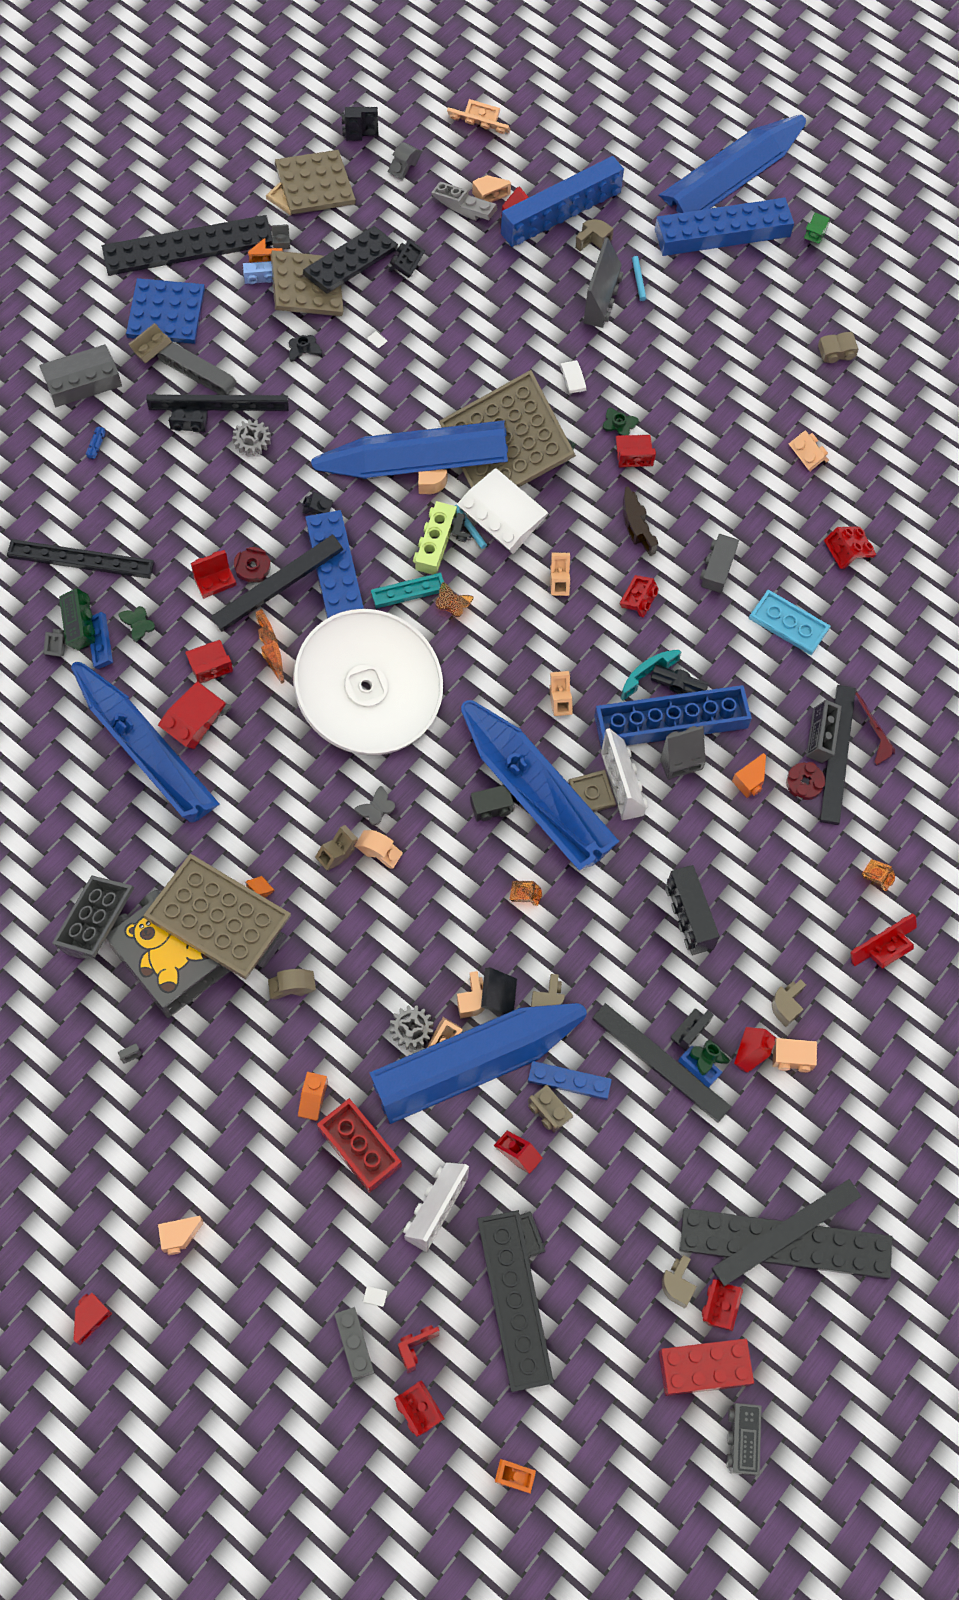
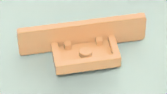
[447,99,510,134]

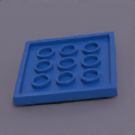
[126,278,205,344]

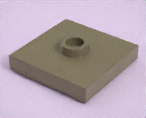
[568,770,616,812]

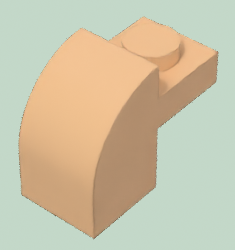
[418,469,447,494]
[550,553,570,596]
[549,671,573,716]
[354,830,403,869]
[457,971,485,1019]

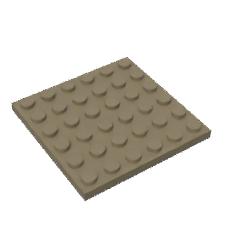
[439,370,576,488]

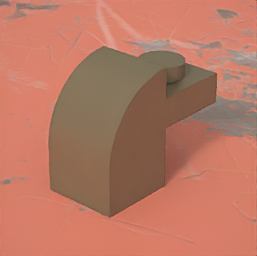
[575,219,614,252]
[315,825,358,871]
[268,969,316,1000]
[531,974,565,1007]
[772,979,806,1027]
[662,1255,697,1308]

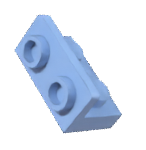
[243,261,273,284]

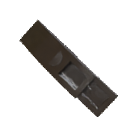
[623,486,658,556]

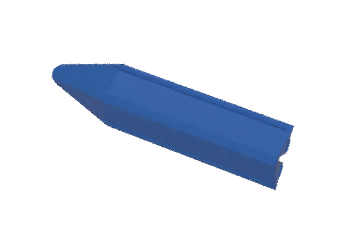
[659,115,806,213]
[311,420,508,479]
[71,662,220,823]
[461,700,619,870]
[369,1003,587,1124]

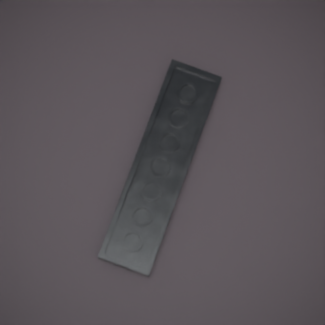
[477,1210,554,1392]

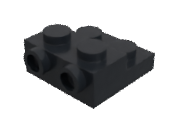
[342,107,379,141]

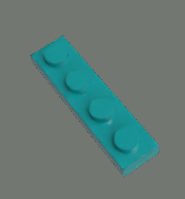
[371,573,446,609]

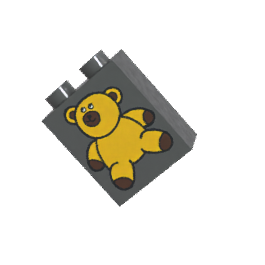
[106,890,230,1019]

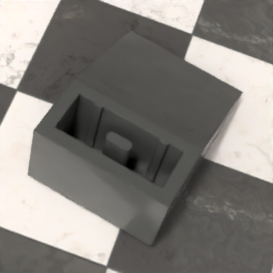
[660,726,706,780]

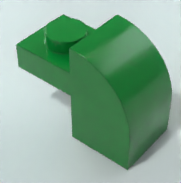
[804,212,830,244]

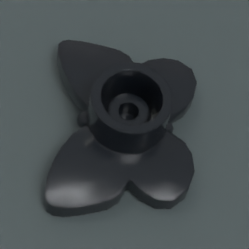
[288,335,322,361]

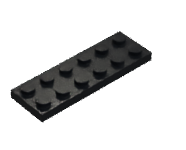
[303,226,398,294]

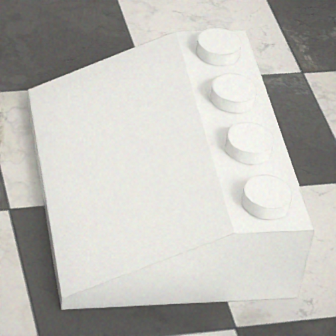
[457,468,549,554]
[601,728,648,821]
[403,1162,469,1252]

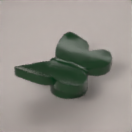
[602,408,639,435]
[118,606,155,642]
[690,1040,730,1075]

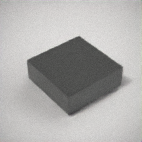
[118,1043,142,1064]

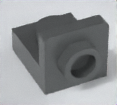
[272,224,290,249]
[44,629,65,657]

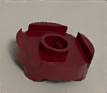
[234,547,271,583]
[786,762,825,800]

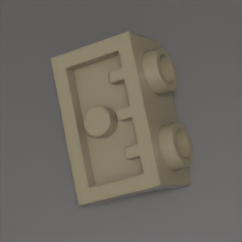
[129,323,172,363]
[528,1085,573,1133]

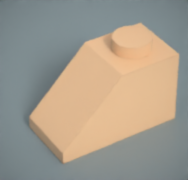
[472,175,511,202]
[427,1017,463,1048]
[158,1216,203,1255]

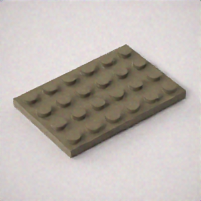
[144,854,291,980]

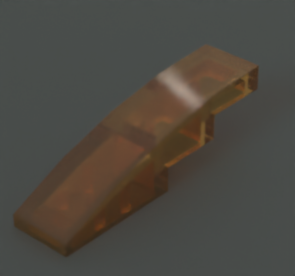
[255,609,284,684]

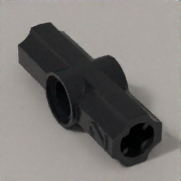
[651,664,709,694]

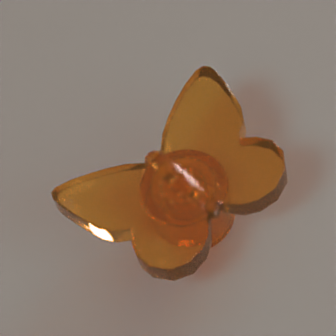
[435,582,474,617]

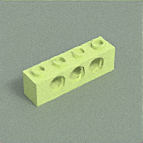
[413,501,457,575]

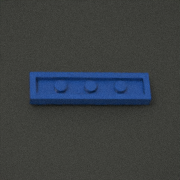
[528,1061,612,1100]

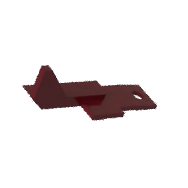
[855,693,895,765]

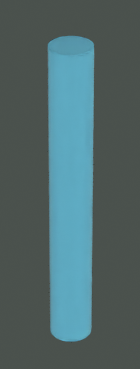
[632,256,646,301]
[455,505,487,549]

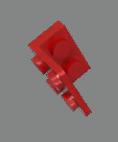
[616,435,656,467]
[824,527,876,569]
[191,550,237,599]
[186,640,233,683]
[398,1325,440,1373]

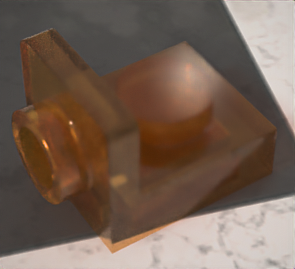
[862,859,895,891]
[510,881,542,906]

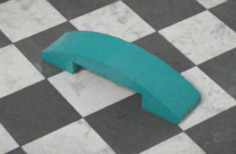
[621,650,681,701]

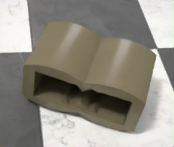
[818,332,859,363]

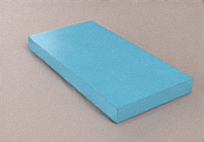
[749,590,831,656]

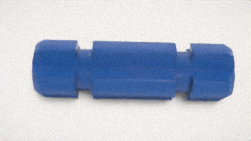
[86,426,106,459]

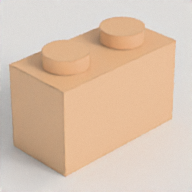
[772,1038,817,1073]

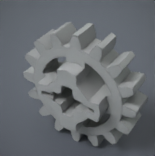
[232,419,271,456]
[390,1005,433,1050]

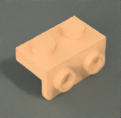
[789,430,829,471]

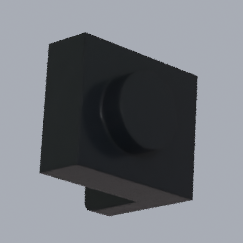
[302,492,333,514]
[451,513,472,542]

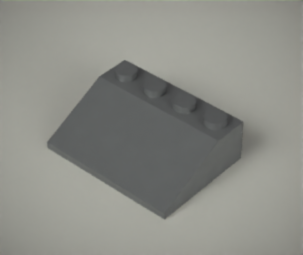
[584,237,623,328]
[39,344,122,408]
[52,875,135,959]

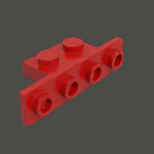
[850,913,917,969]

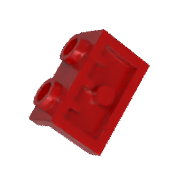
[619,575,659,617]

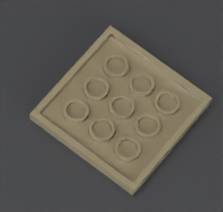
[275,150,356,215]
[271,250,344,316]

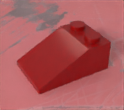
[158,681,227,749]

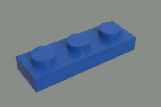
[90,612,113,669]

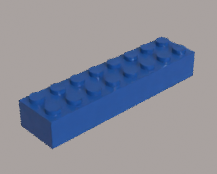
[501,156,624,247]
[655,198,794,256]
[305,510,364,619]
[594,685,752,749]

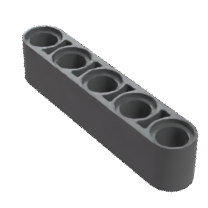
[157,342,237,395]

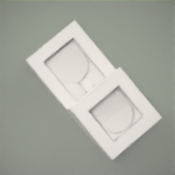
[560,360,586,393]

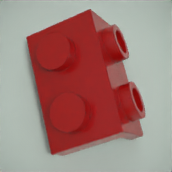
[702,1279,743,1331]
[394,1380,445,1437]

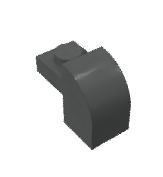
[387,142,422,180]

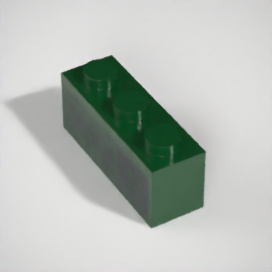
[59,588,95,651]

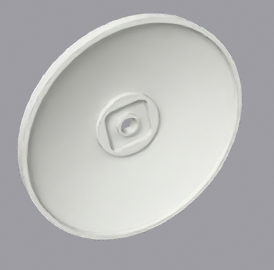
[293,609,443,755]

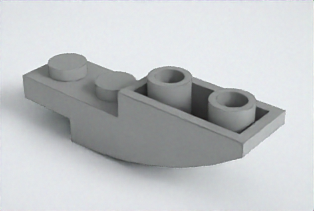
[431,182,497,221]

